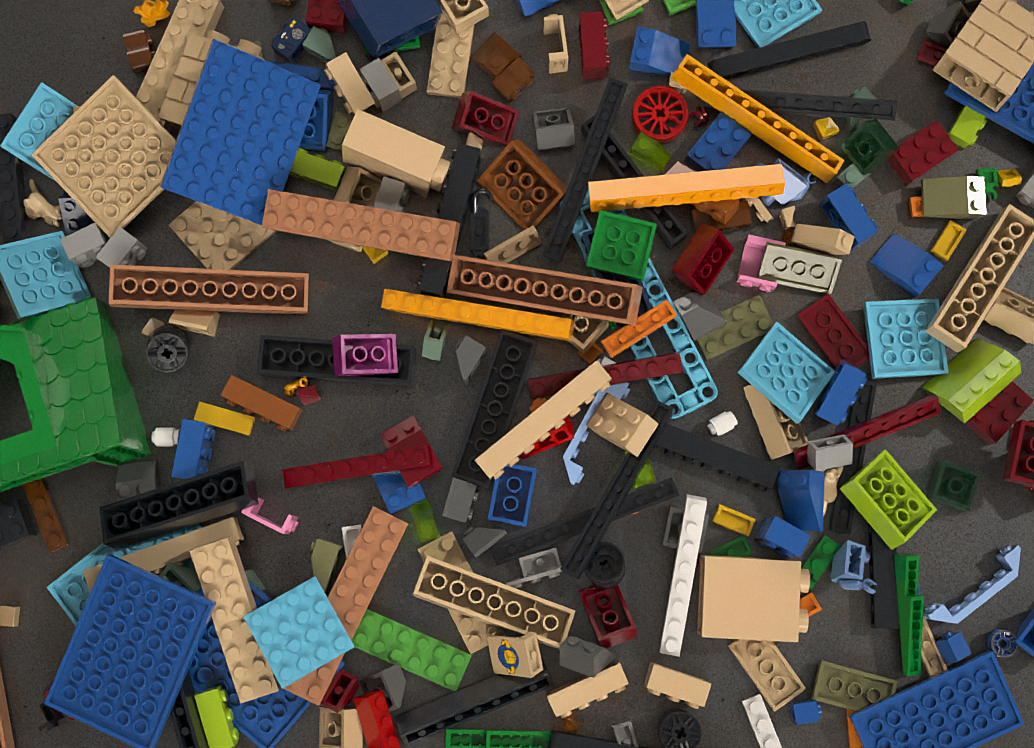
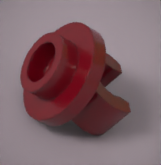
[689,106,710,126]

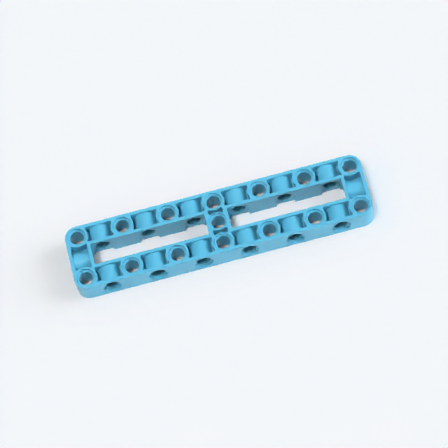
[560,180,718,420]

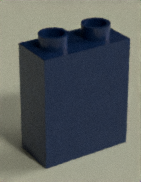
[337,0,443,60]

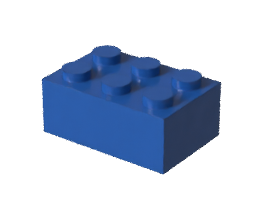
[685,112,751,172]
[819,183,878,251]
[814,360,867,426]
[171,419,216,480]
[488,464,537,527]
[755,516,811,559]

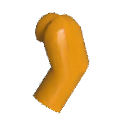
[283,378,308,396]

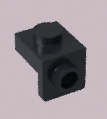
[39,702,64,731]

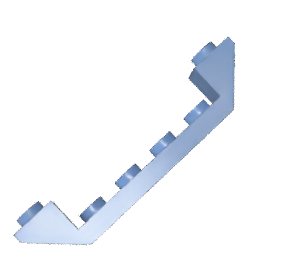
[563,382,630,486]
[923,545,1021,624]

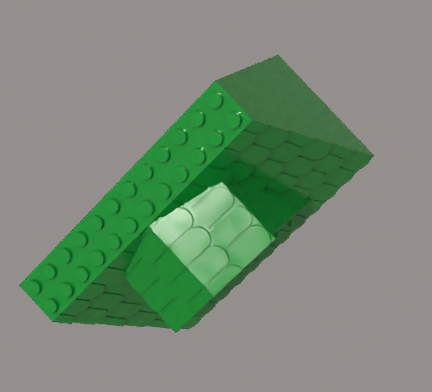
[0,296,152,492]

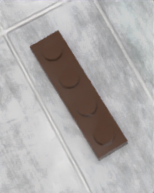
[23,478,70,553]

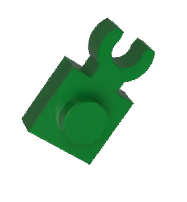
[975,167,999,201]

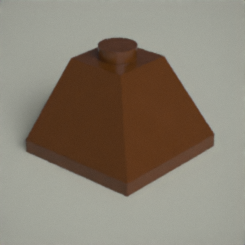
[470,31,522,80]

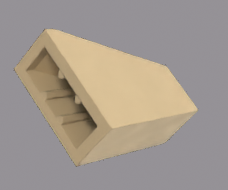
[791,224,855,255]

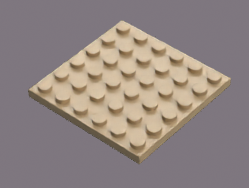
[31,75,176,238]

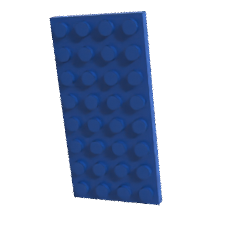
[849,650,1025,748]

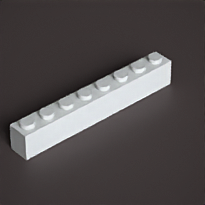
[660,494,707,657]

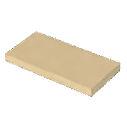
[727,639,806,712]

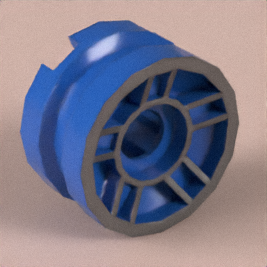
[986,629,1018,658]

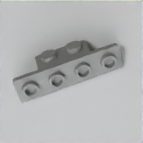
[505,547,562,588]

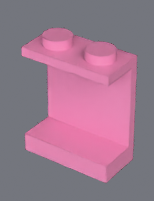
[736,234,786,292]
[241,497,299,535]

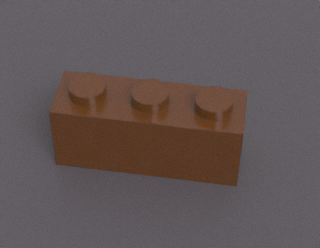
[690,199,752,235]

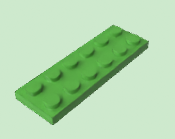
[351,609,472,692]

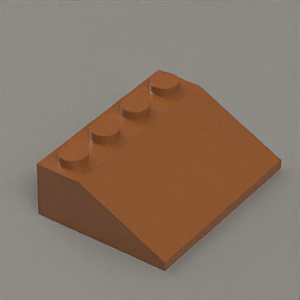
[476,139,568,230]

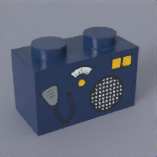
[271,17,311,64]

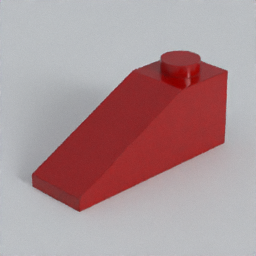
[520,416,574,459]

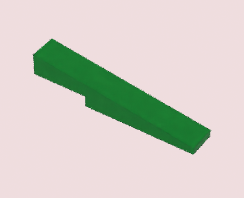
[894,553,924,676]
[444,728,564,748]

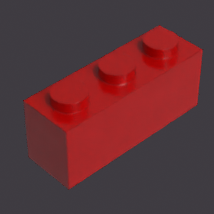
[353,690,400,748]

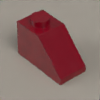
[320,669,359,713]

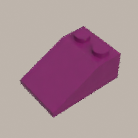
[332,334,398,376]

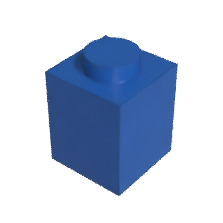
[935,631,971,664]
[789,699,822,725]

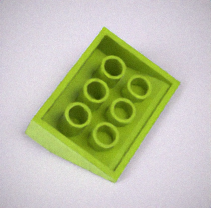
[922,338,1022,423]
[840,449,937,550]

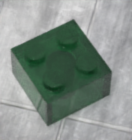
[840,119,900,175]
[926,461,981,511]

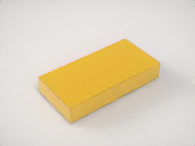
[930,220,966,262]
[712,504,756,537]

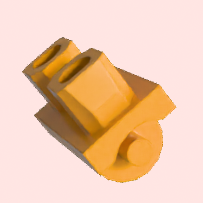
[133,0,170,27]

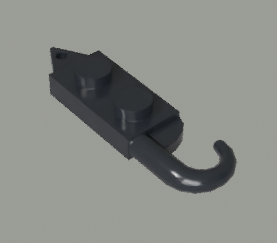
[470,188,493,259]

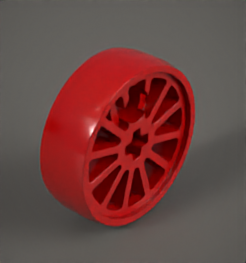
[631,86,688,144]

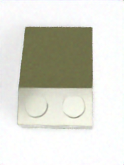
[921,176,986,220]
[310,538,344,597]

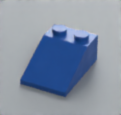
[696,0,736,48]
[629,26,690,77]
[299,90,333,151]
[870,233,944,298]
[372,470,427,515]
[778,470,825,531]

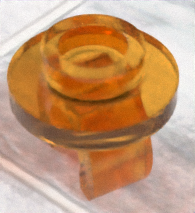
[781,228,797,248]
[562,711,584,734]

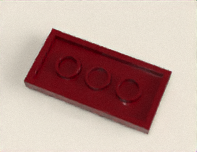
[796,294,870,369]

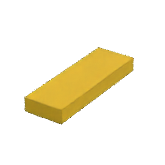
[194,402,255,436]

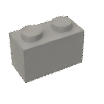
[807,434,853,471]

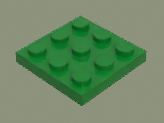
[586,210,657,281]

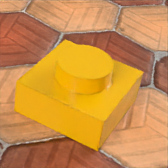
[997,168,1022,187]

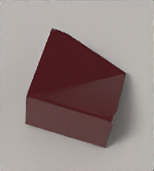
[297,384,322,405]

